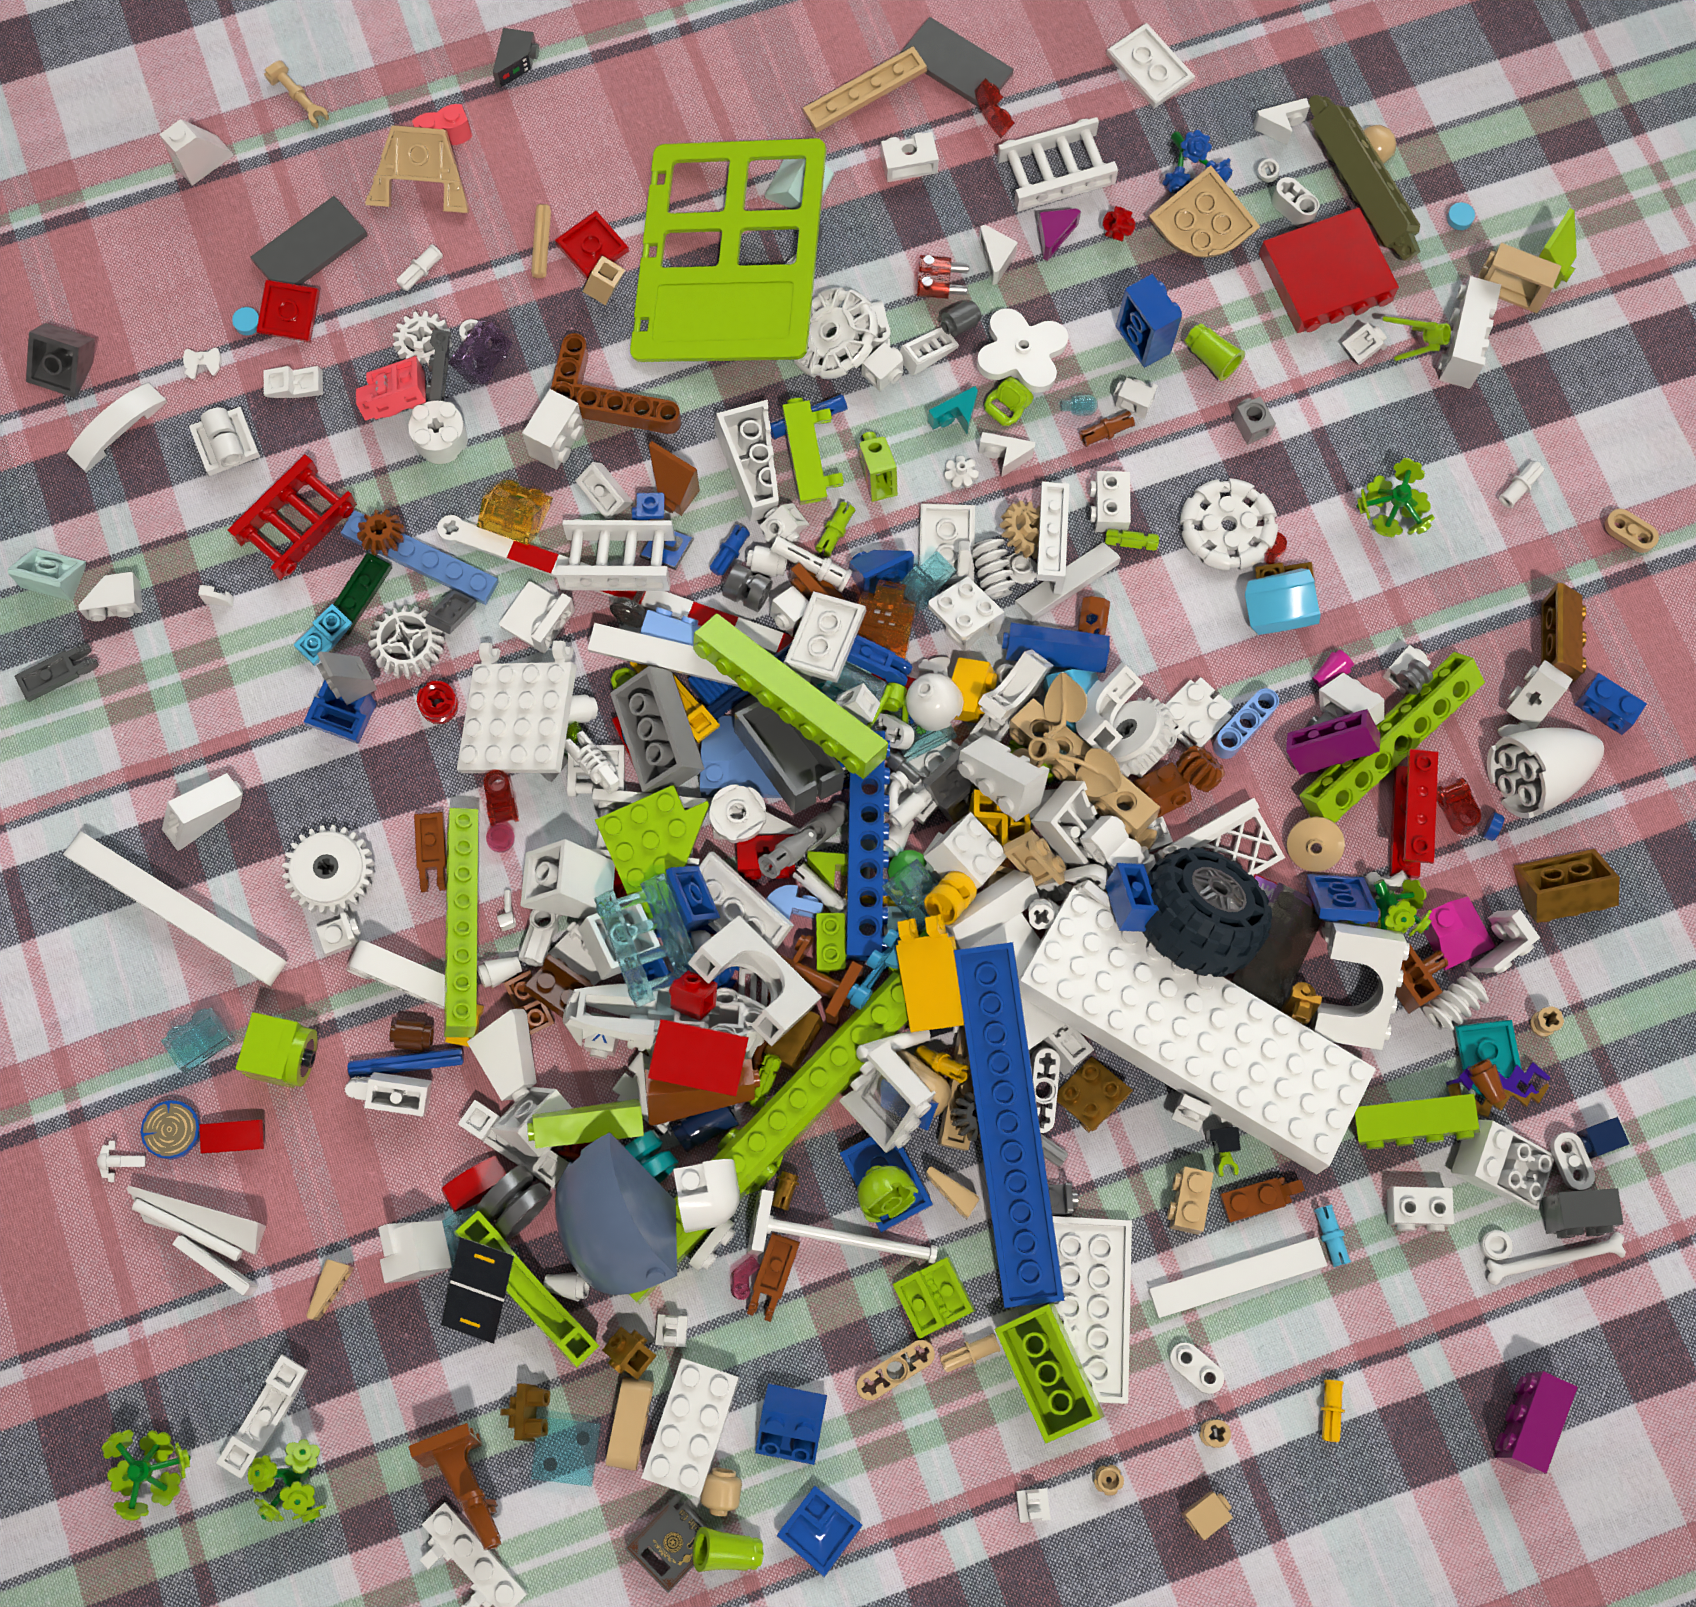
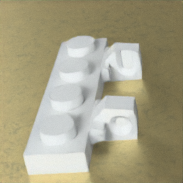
[420,1502,528,1607]

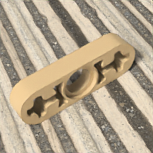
[856,1340,935,1401]

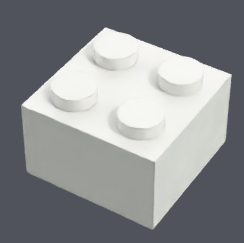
[522,389,584,470]
[924,812,1007,889]
[578,898,662,980]

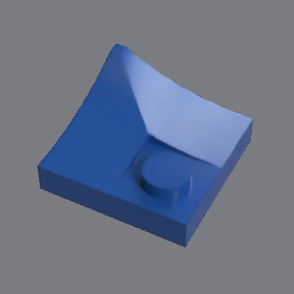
[776,1486,863,1578]

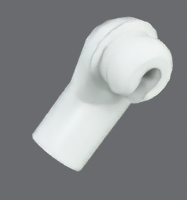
[1365,870,1409,893]

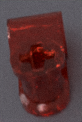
[484,770,520,827]
[1437,777,1482,835]

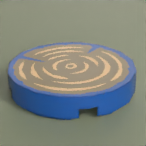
[140,1100,201,1160]

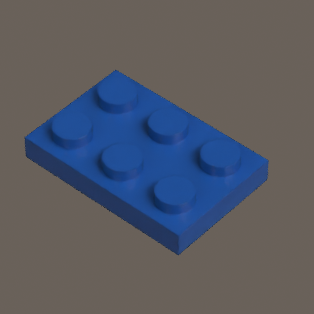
[1306,874,1379,924]
[840,1137,933,1233]

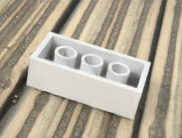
[641,1358,740,1498]

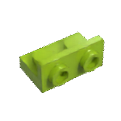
[816,913,846,977]

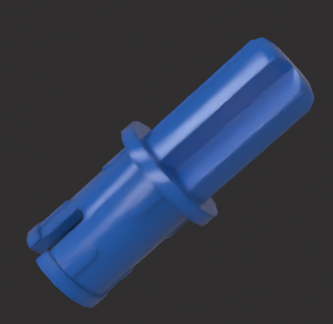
[710,525,750,576]

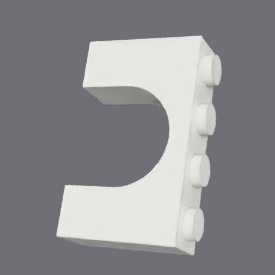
[688,916,822,1046]
[1310,921,1410,1050]

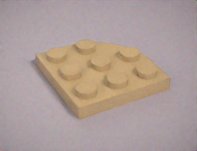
[1148,165,1260,258]

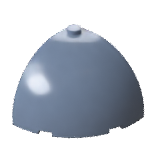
[555,1133,677,1295]

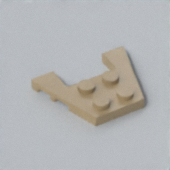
[365,125,469,213]

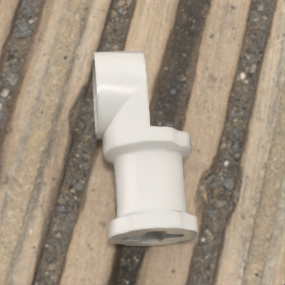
[1028,898,1059,930]

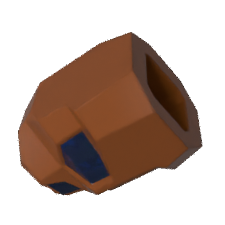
[1078,596,1110,635]

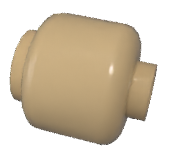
[700,1468,742,1516]

